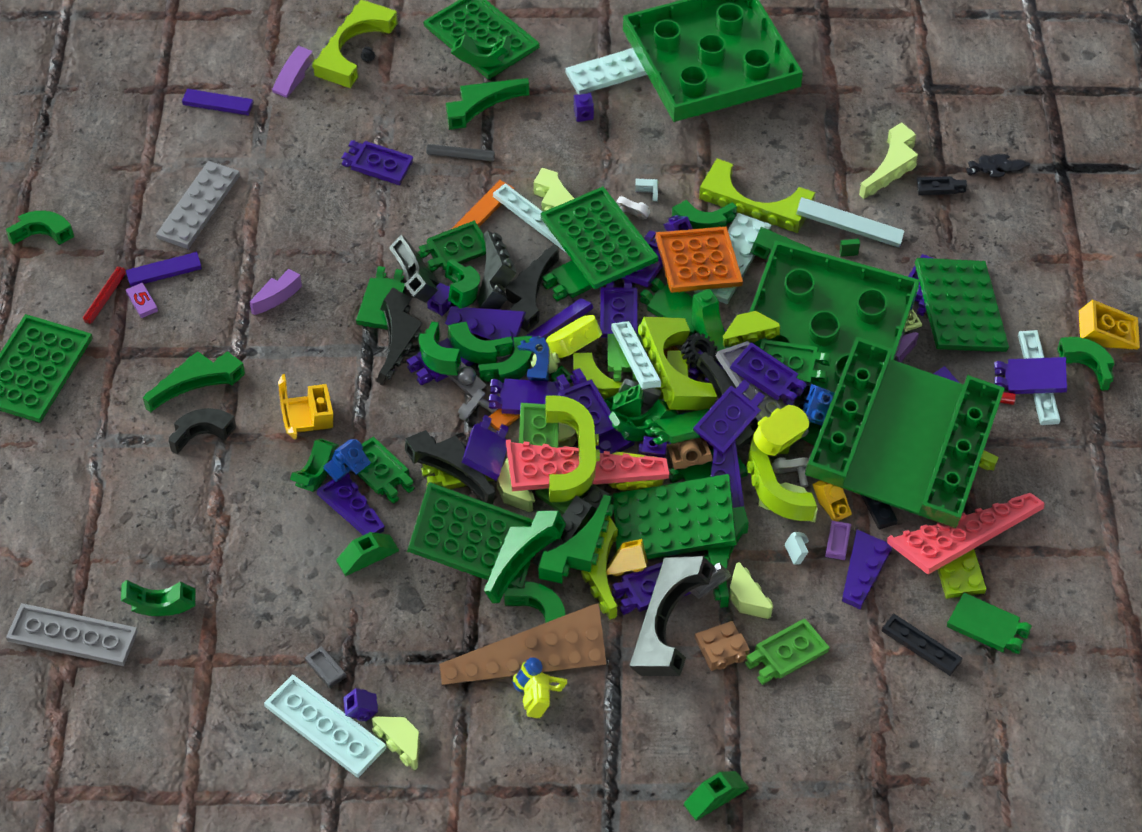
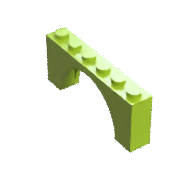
[312,0,398,88]
[699,158,815,233]
[638,317,717,410]
[573,351,688,399]

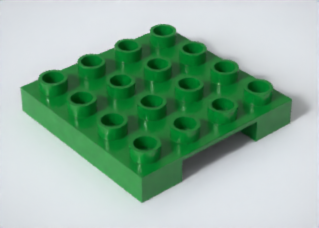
[805,337,1005,528]

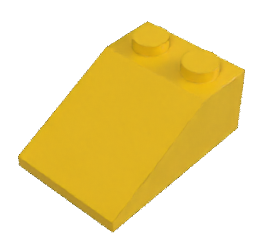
[1079,300,1140,350]

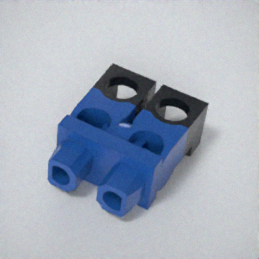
[798,382,834,426]

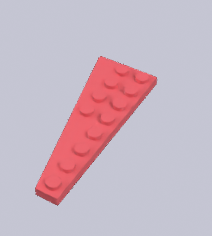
[506,440,669,491]
[887,493,1045,575]

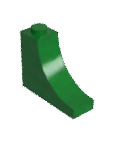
[691,288,729,362]

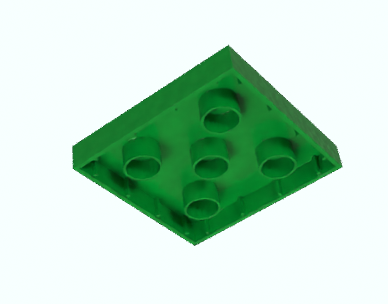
[623,0,803,122]
[749,240,920,401]

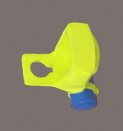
[512,657,567,719]

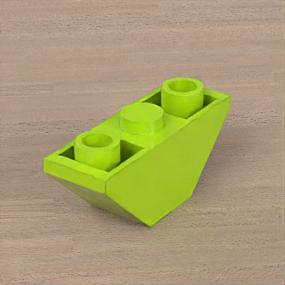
[723,311,780,347]

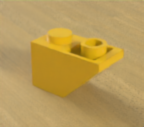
[812,480,852,521]
[606,539,648,576]

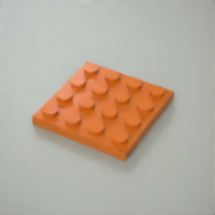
[655,227,743,293]

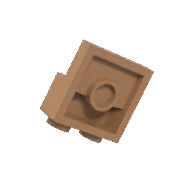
[695,621,750,671]

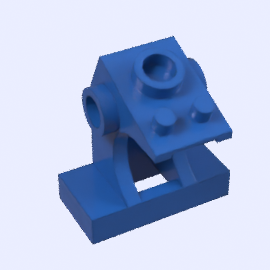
[517,336,550,382]
[323,439,371,482]

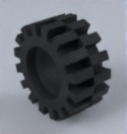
[681,333,718,370]

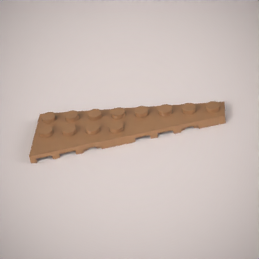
[439,604,606,685]

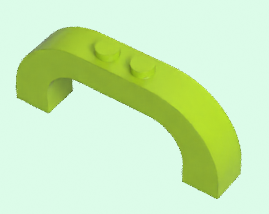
[545,396,600,502]
[747,438,817,521]

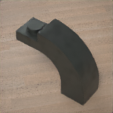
[168,408,236,454]

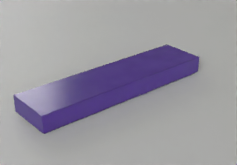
[182,89,254,115]
[126,252,202,287]
[526,298,593,340]

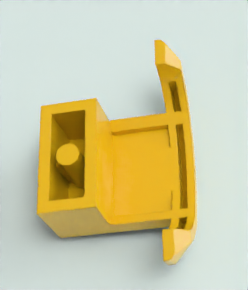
[278,374,333,440]

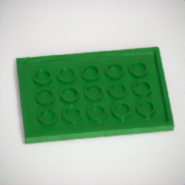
[423,0,540,80]
[540,187,658,290]
[915,258,1009,352]
[0,314,93,423]
[613,474,737,559]
[407,482,533,588]

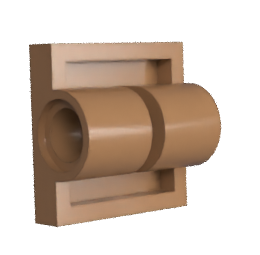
[667,437,713,470]

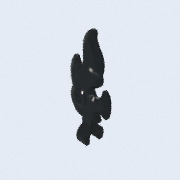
[966,154,1030,177]

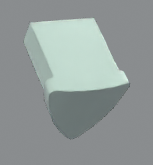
[635,179,659,201]
[784,532,809,565]

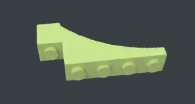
[859,122,918,199]
[534,168,575,212]

